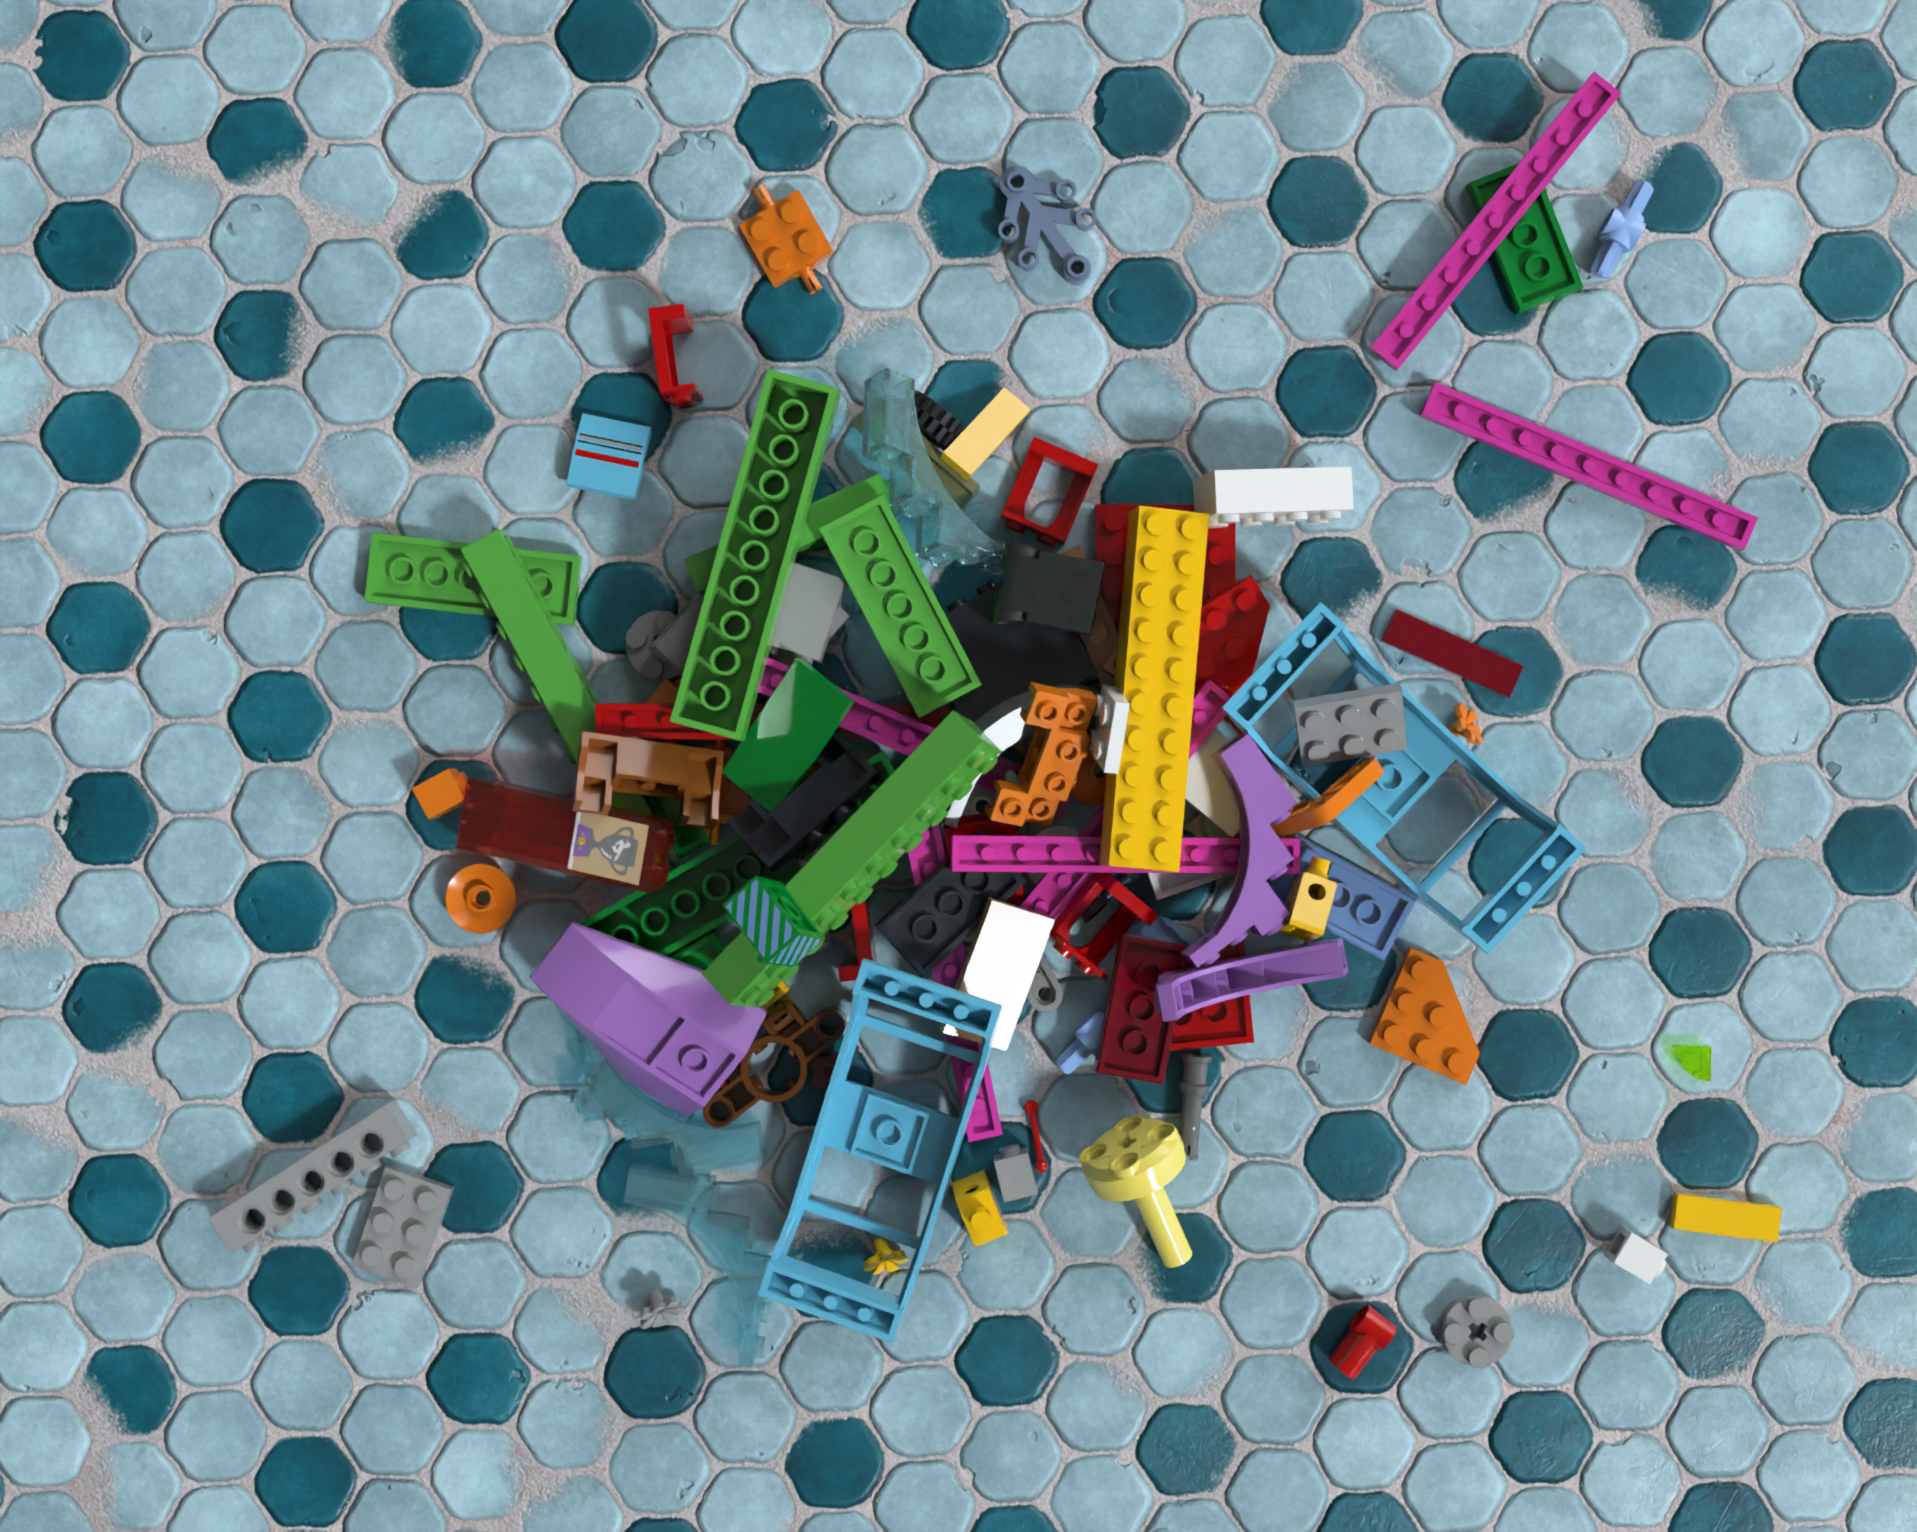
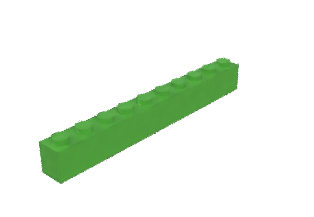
[461,529,668,854]

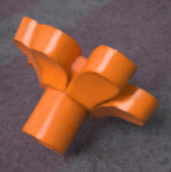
[1446,702,1483,745]

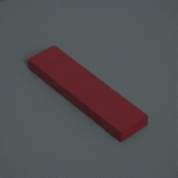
[1380,609,1524,698]

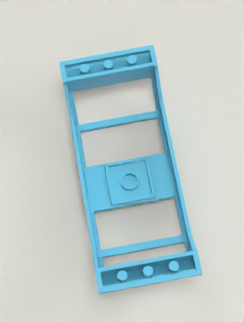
[1221,602,1587,954]
[758,958,1002,1343]

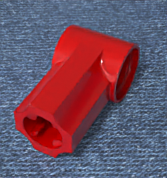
[1328,1304,1397,1380]

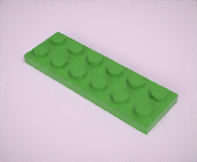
[819,494,982,718]
[364,532,583,626]

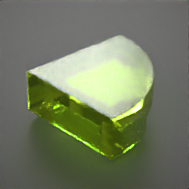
[1672,1045,1711,1081]

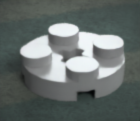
[625,611,679,680]
[1441,1295,1514,1369]

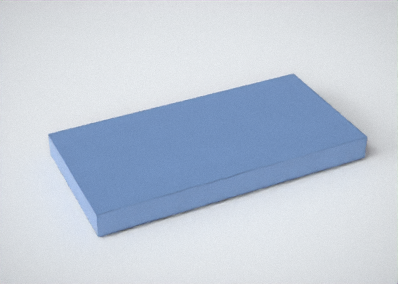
[1267,833,1417,960]

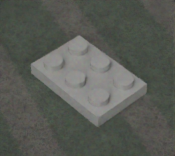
[1293,683,1408,767]
[351,1165,454,1288]

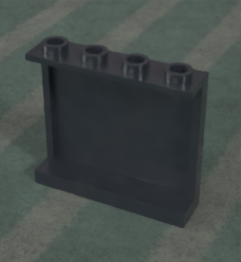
[946,579,1098,722]

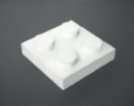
[1088,684,1130,774]

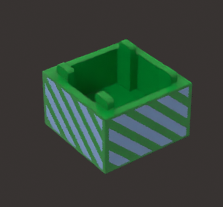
[723,876,825,967]

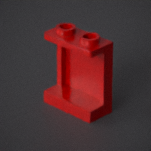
[838,898,878,982]

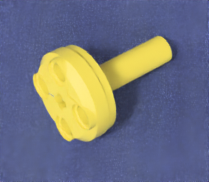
[1079,1115,1192,1268]

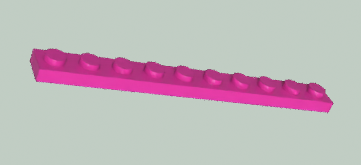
[1368,71,1621,372]
[1419,382,1758,551]
[759,658,1072,820]
[1018,680,1231,919]
[908,824,1003,1142]
[950,835,1300,874]

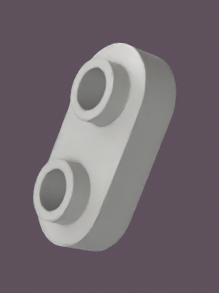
[1027,954,1063,1012]

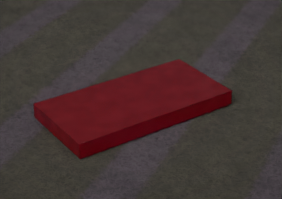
[1093,932,1189,1085]

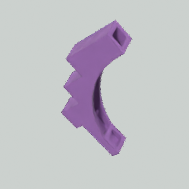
[1181,734,1297,968]
[1154,938,1349,1022]

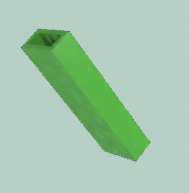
[684,473,900,596]

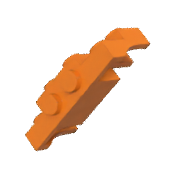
[984,682,1098,827]

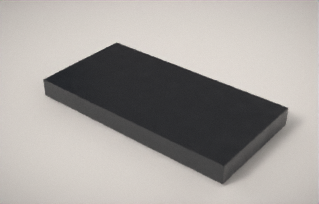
[874,829,1026,978]

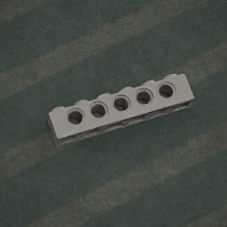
[208,1099,417,1254]

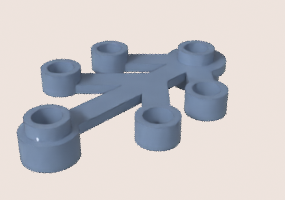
[998,165,1097,285]

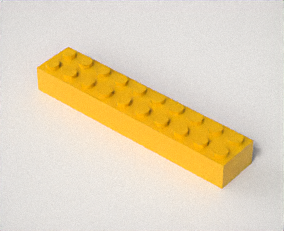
[1099,506,1209,872]

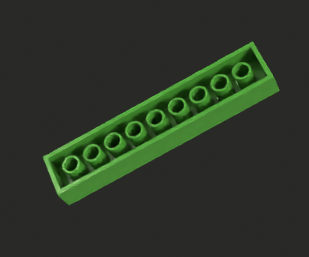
[670,369,840,742]
[702,711,1002,1007]

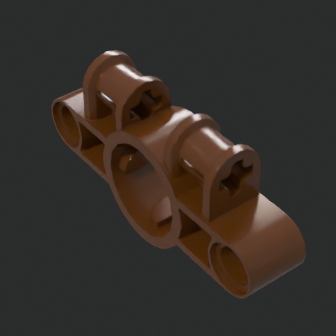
[703,995,847,1128]

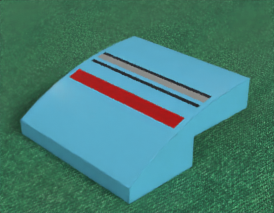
[567,413,652,501]

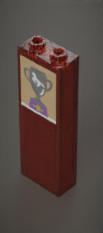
[456,777,675,893]

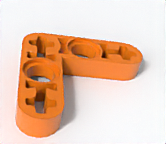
[1270,756,1384,837]

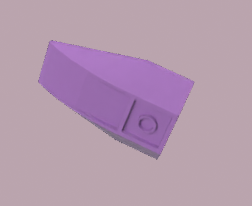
[530,922,767,1117]

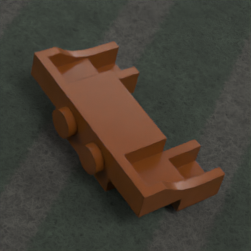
[572,731,724,830]

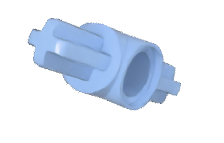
[1590,180,1654,279]
[1055,1010,1104,1075]

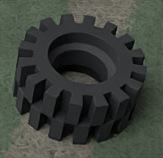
[899,390,965,451]

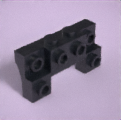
[726,730,880,873]

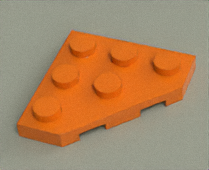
[1368,947,1480,1085]

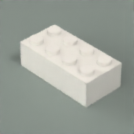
[1193,467,1354,528]

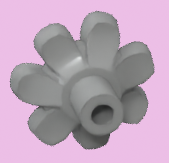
[640,1290,685,1329]

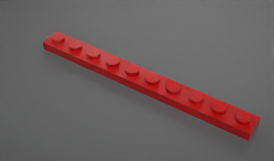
[595,703,950,740]

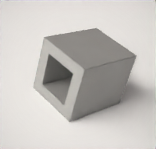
[993,1144,1038,1202]

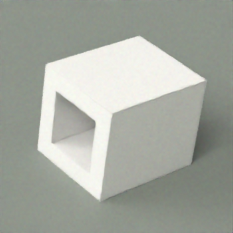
[1604,1225,1668,1284]

